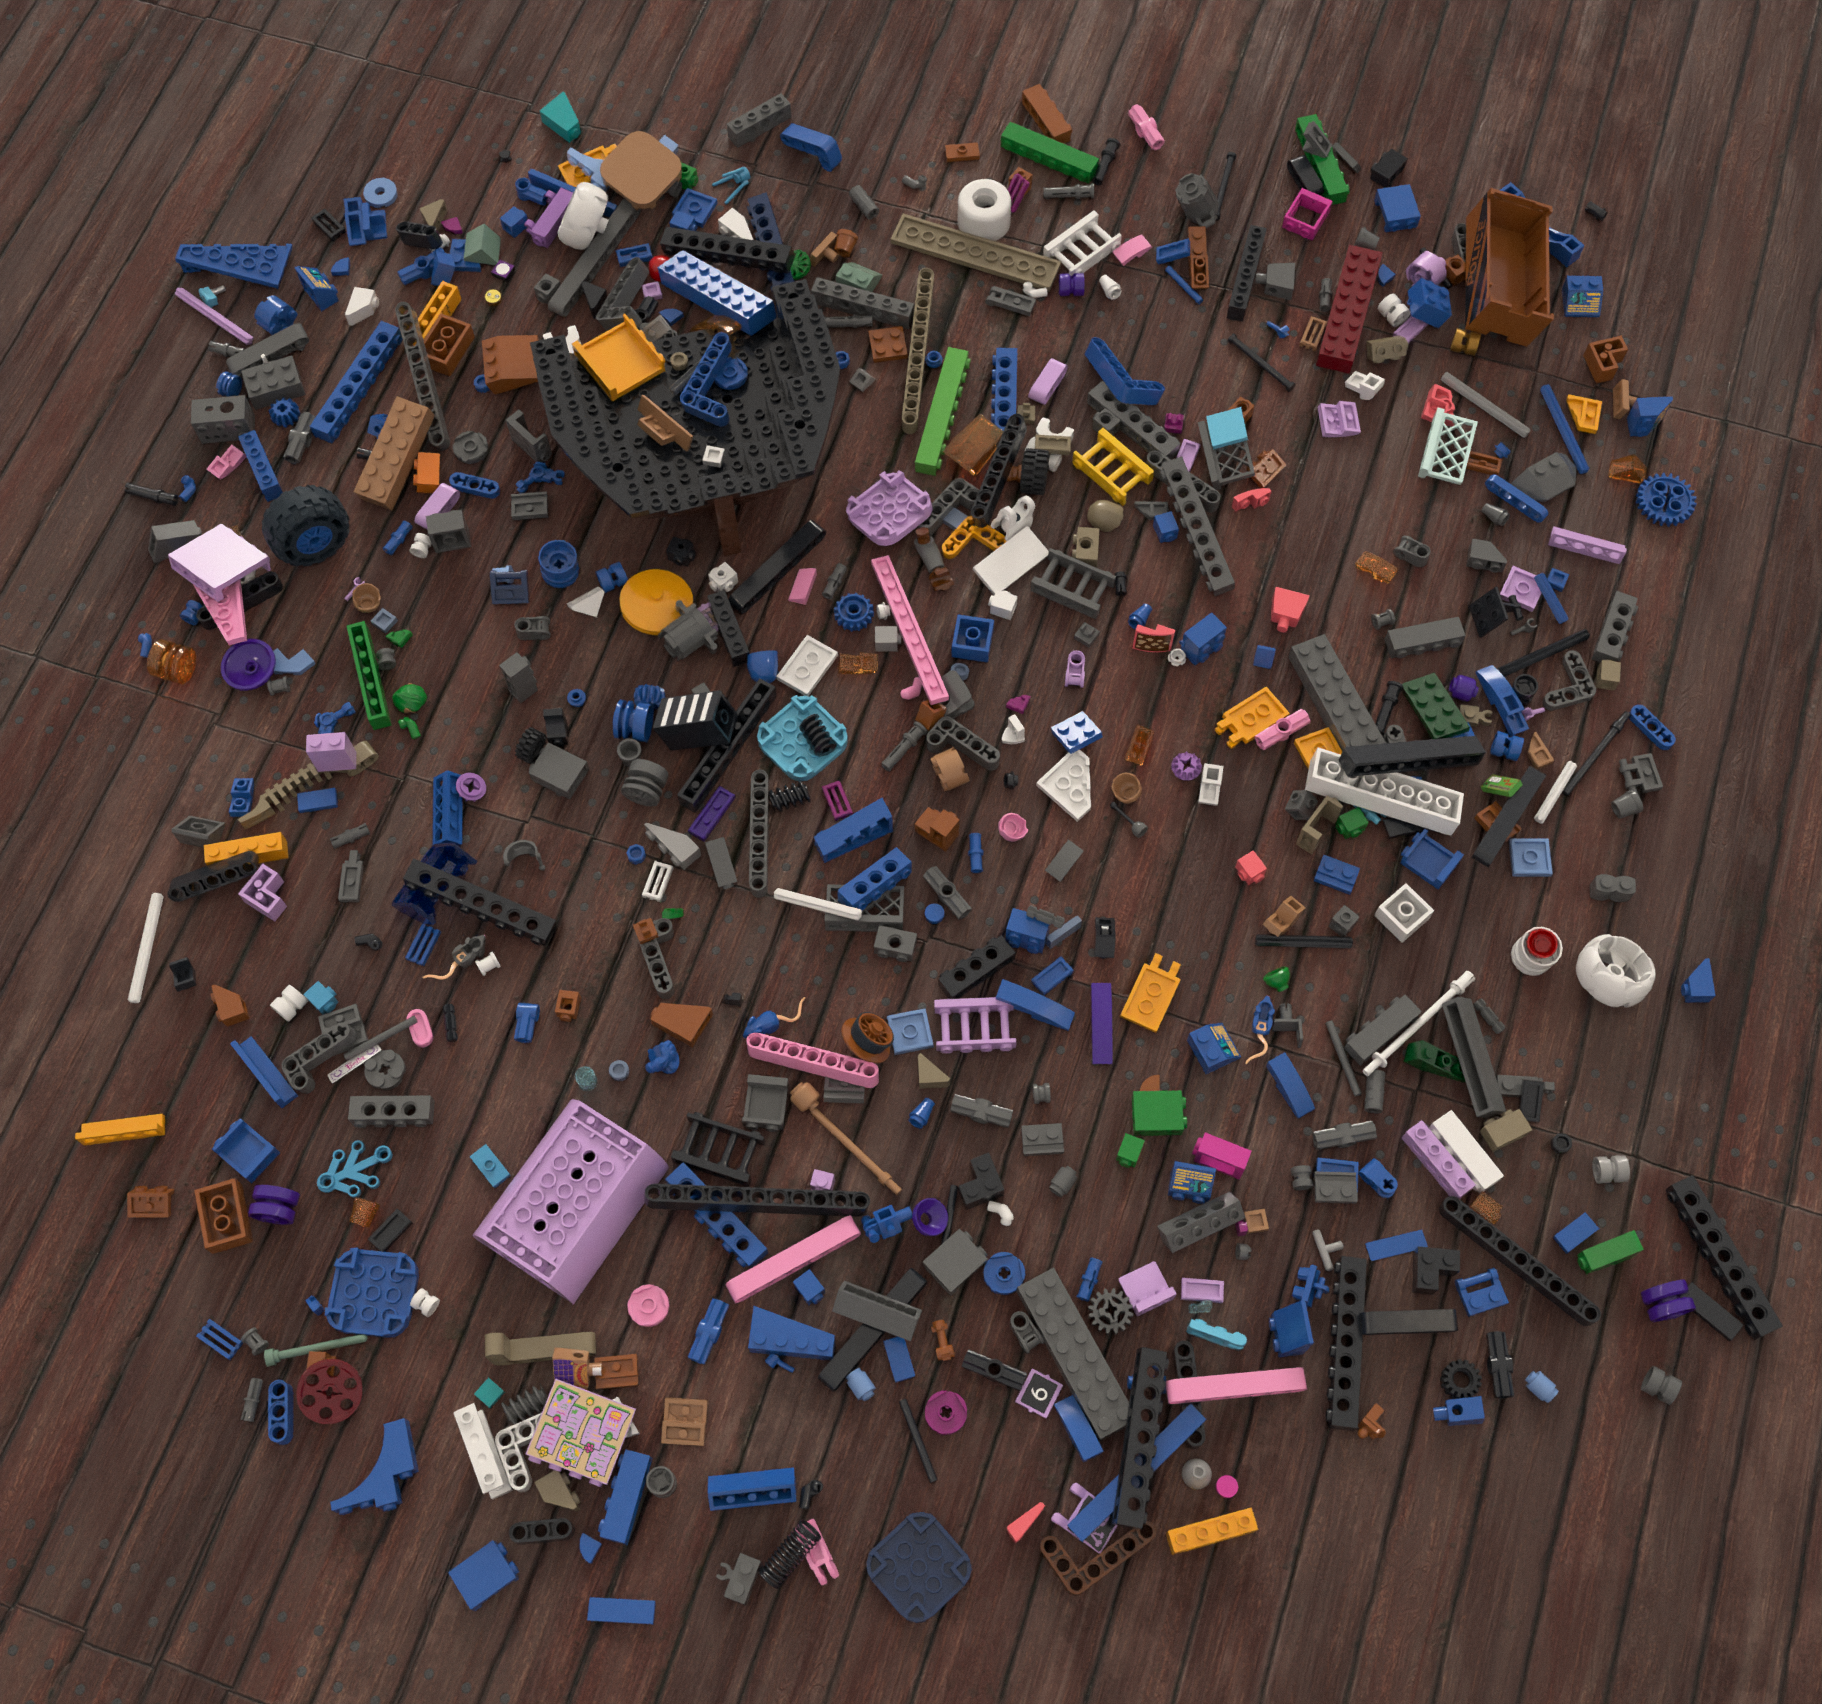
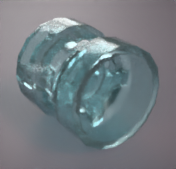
[575,1066,598,1091]

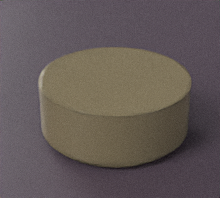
[670,352,688,370]

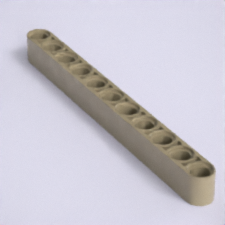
[902,268,934,434]

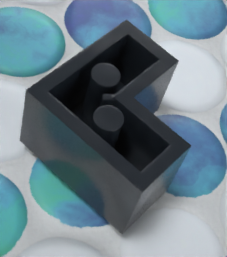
[958,1153,1004,1210]
[1412,1246,1460,1295]

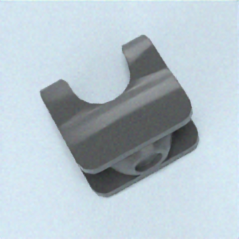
[941,670,975,719]

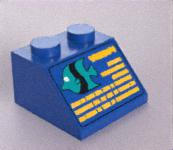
[295,266,339,311]
[1562,276,1603,317]
[1627,397,1673,437]
[1187,1023,1241,1074]
[1168,1161,1216,1204]

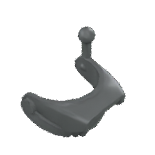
[503,840,545,871]

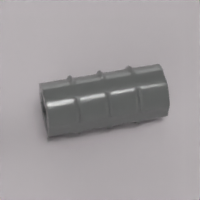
[849,185,879,220]
[1364,1070,1385,1114]

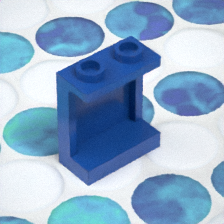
[1374,184,1421,232]
[1400,829,1464,890]
[212,1119,280,1184]
[448,1540,519,1611]

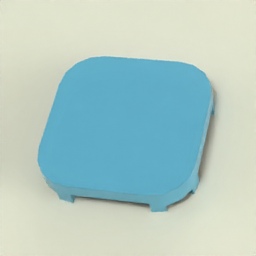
[757,695,848,781]

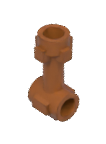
[931,1320,955,1362]

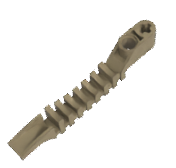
[238,741,379,829]

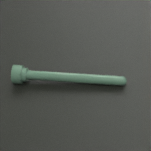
[264,1334,368,1367]

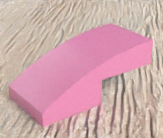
[1113,235,1152,266]
[207,444,247,480]

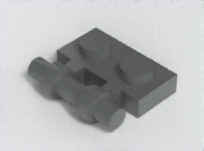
[1619,753,1663,794]

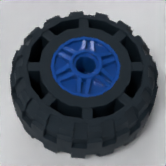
[262,485,350,566]

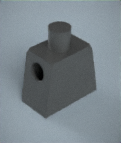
[1255,263,1295,300]

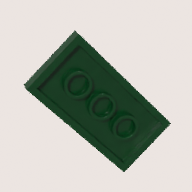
[1402,673,1470,739]

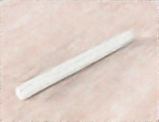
[128,893,163,1003]

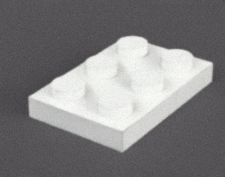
[776,635,838,696]

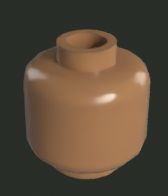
[790,1082,820,1112]

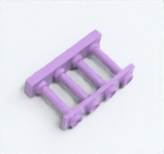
[934,997,1016,1054]

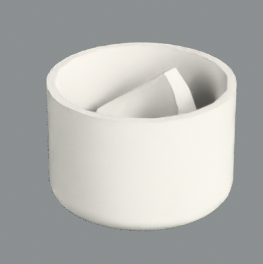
[958,179,1011,241]

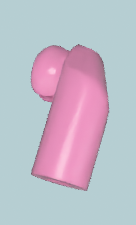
[900,677,922,700]

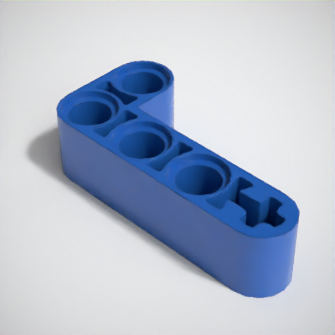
[780,124,842,172]

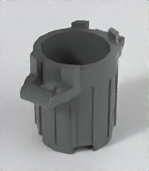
[1175,173,1219,228]
[658,600,718,661]

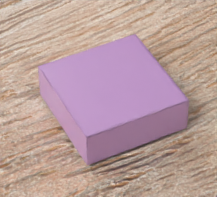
[642,281,662,300]

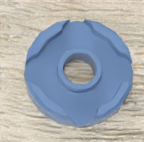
[363,178,397,208]

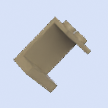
[1296,795,1343,855]

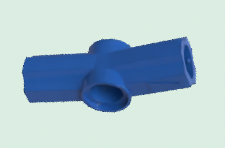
[397,247,445,285]

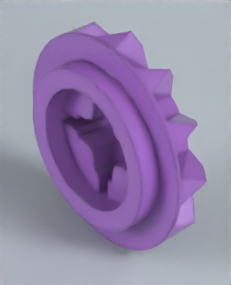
[1171,751,1202,780]
[456,773,486,802]

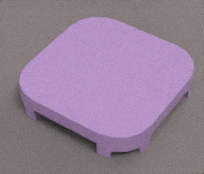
[846,470,933,546]

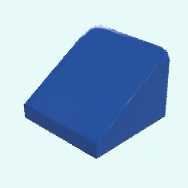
[1253,645,1276,669]

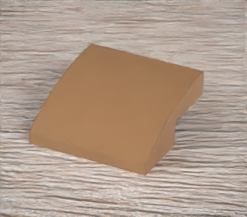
[661,1397,708,1446]

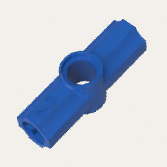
[688,1298,729,1365]

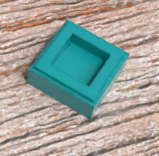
[474,1377,505,1409]

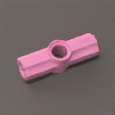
[1128,104,1165,151]
[1255,709,1311,750]

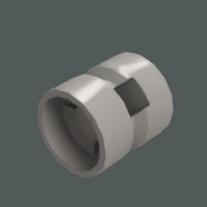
[1592,1155,1630,1184]

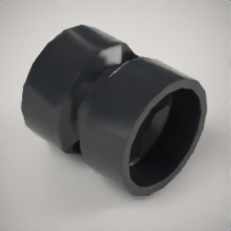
[1511,674,1538,707]

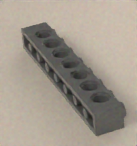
[1160,456,1235,596]

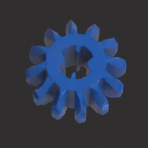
[269,397,300,428]
[633,684,666,710]

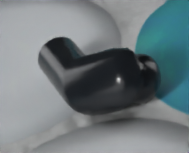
[354,934,382,950]
[799,1480,823,1509]

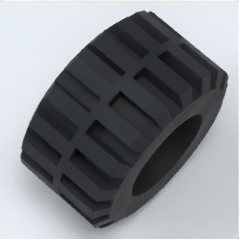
[1020,448,1049,495]

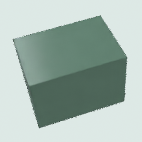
[464,224,501,265]

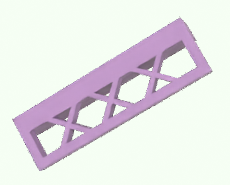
[1548,527,1627,564]

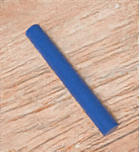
[1165,266,1203,304]

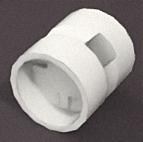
[1377,294,1411,327]
[270,985,308,1022]

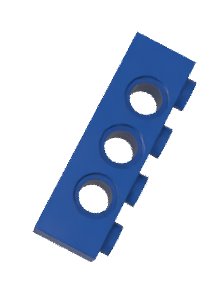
[238,430,283,502]
[837,847,912,911]

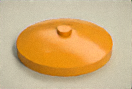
[620,569,693,635]

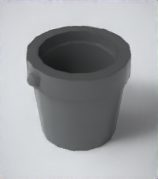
[1354,227,1380,250]
[617,739,642,767]
[1611,789,1643,819]

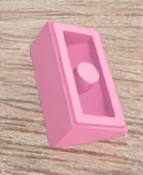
[788,568,817,605]

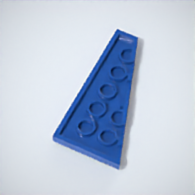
[175,244,292,289]

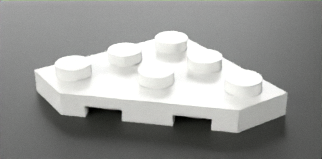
[1036,750,1091,822]

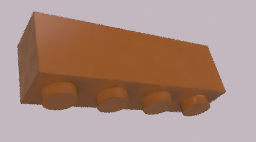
[1022,84,1072,144]

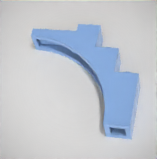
[567,135,678,192]

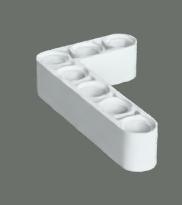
[495,1413,542,1492]

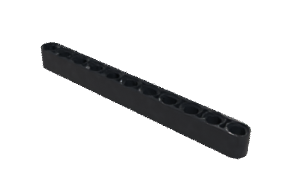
[644,1184,870,1217]

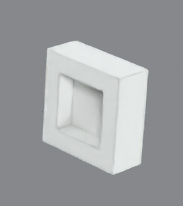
[703,446,725,468]

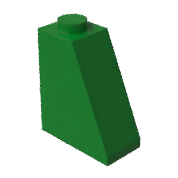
[1577,1230,1644,1275]

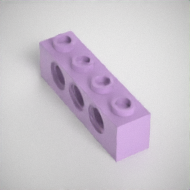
[1402,1120,1476,1199]

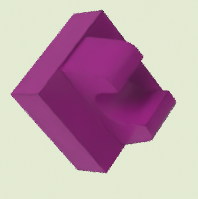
[1164,413,1184,434]

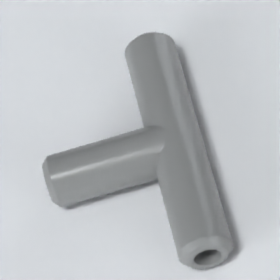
[1312,1230,1344,1271]

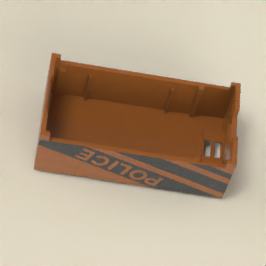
[1465,188,1554,347]

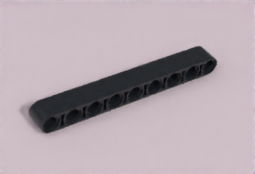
[1439,1196,1601,1326]

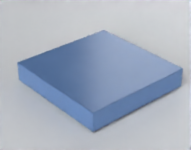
[1508,839,1553,877]
[887,1008,934,1055]

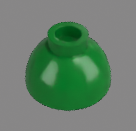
[1263,966,1290,992]

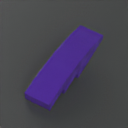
[1091,983,1113,1064]

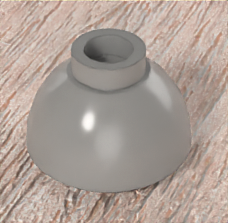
[1182,1458,1212,1490]

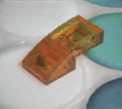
[1355,551,1398,584]
[838,652,878,674]

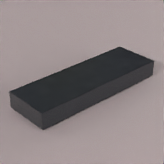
[1679,1282,1744,1342]

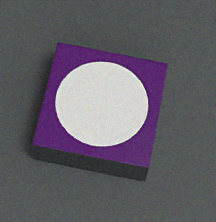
[491,260,515,282]

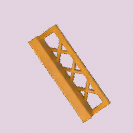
[75,1114,165,1145]

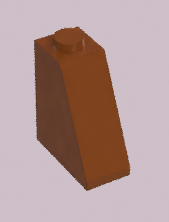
[650,1003,713,1048]

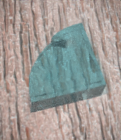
[1188,1300,1212,1313]

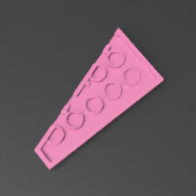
[193,579,247,645]

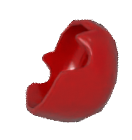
[648,255,670,282]
[1526,928,1558,959]

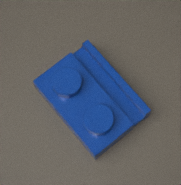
[1314,855,1360,895]

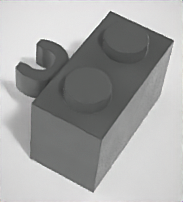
[716,1553,762,1606]

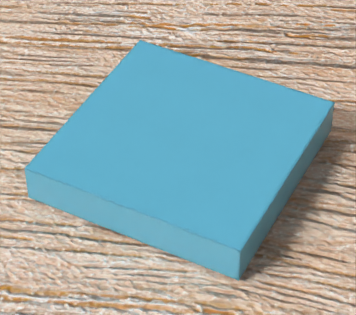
[1206,407,1248,449]

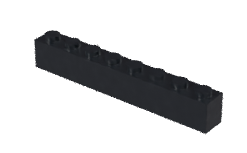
[1339,736,1486,777]

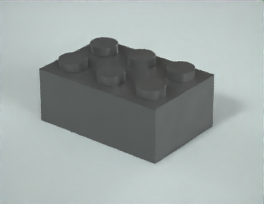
[241,356,306,410]

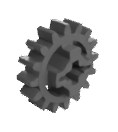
[1088,1288,1133,1335]

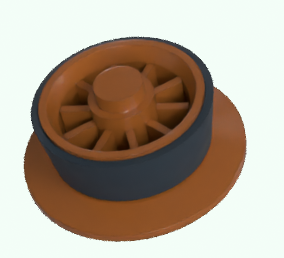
[841,1012,894,1063]

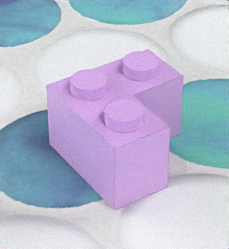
[238,864,287,921]

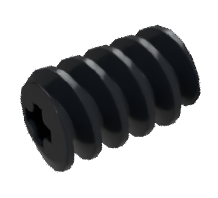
[799,714,836,757]
[769,781,811,813]

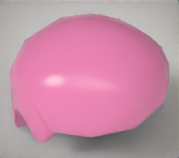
[998,813,1028,842]

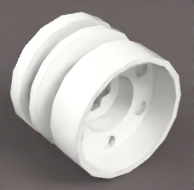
[1511,927,1563,976]

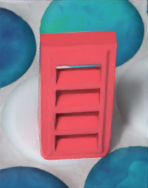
[1006,1502,1045,1543]

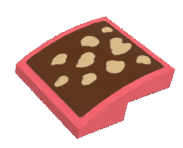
[1132,624,1176,652]

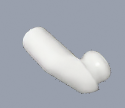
[987,1201,1013,1226]

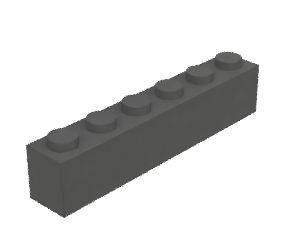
[1442,997,1506,1118]

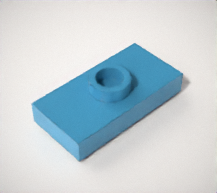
[470,1144,511,1189]

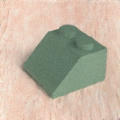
[836,262,882,292]

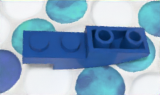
[1475,665,1529,737]

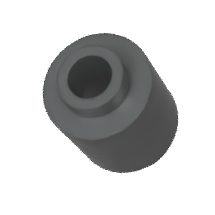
[1049,1166,1078,1198]

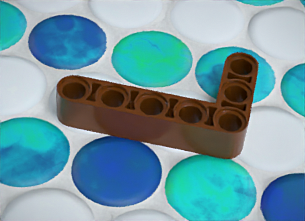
[1040,1521,1156,1596]

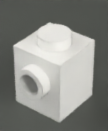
[988,590,1018,620]

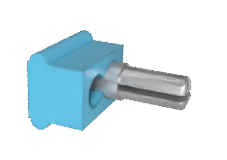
[199,285,225,308]

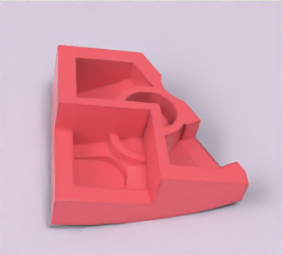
[1421,384,1455,426]

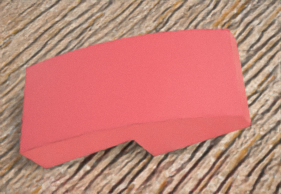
[1232,488,1271,512]

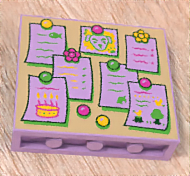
[526,1379,636,1487]

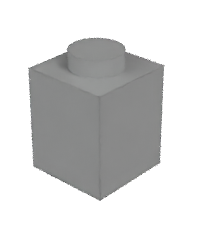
[875,626,901,652]

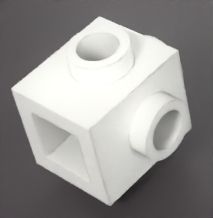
[708,562,738,592]

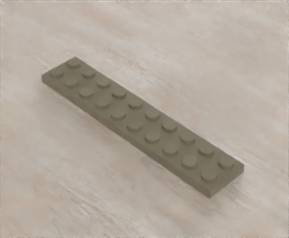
[891,214,1061,292]

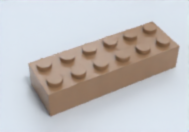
[354,396,435,511]

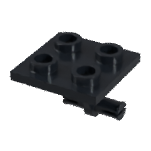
[1469,587,1524,638]

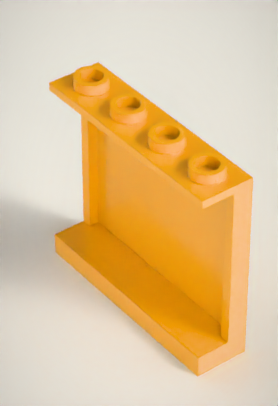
[572,314,666,401]

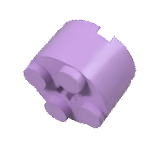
[1406,251,1447,286]

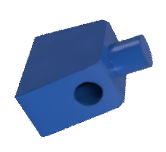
[1433,1396,1485,1426]

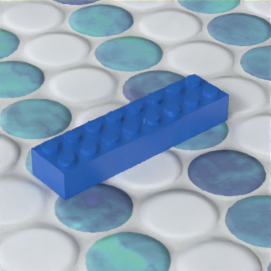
[658,250,777,336]

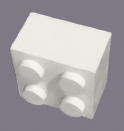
[1374,884,1434,943]

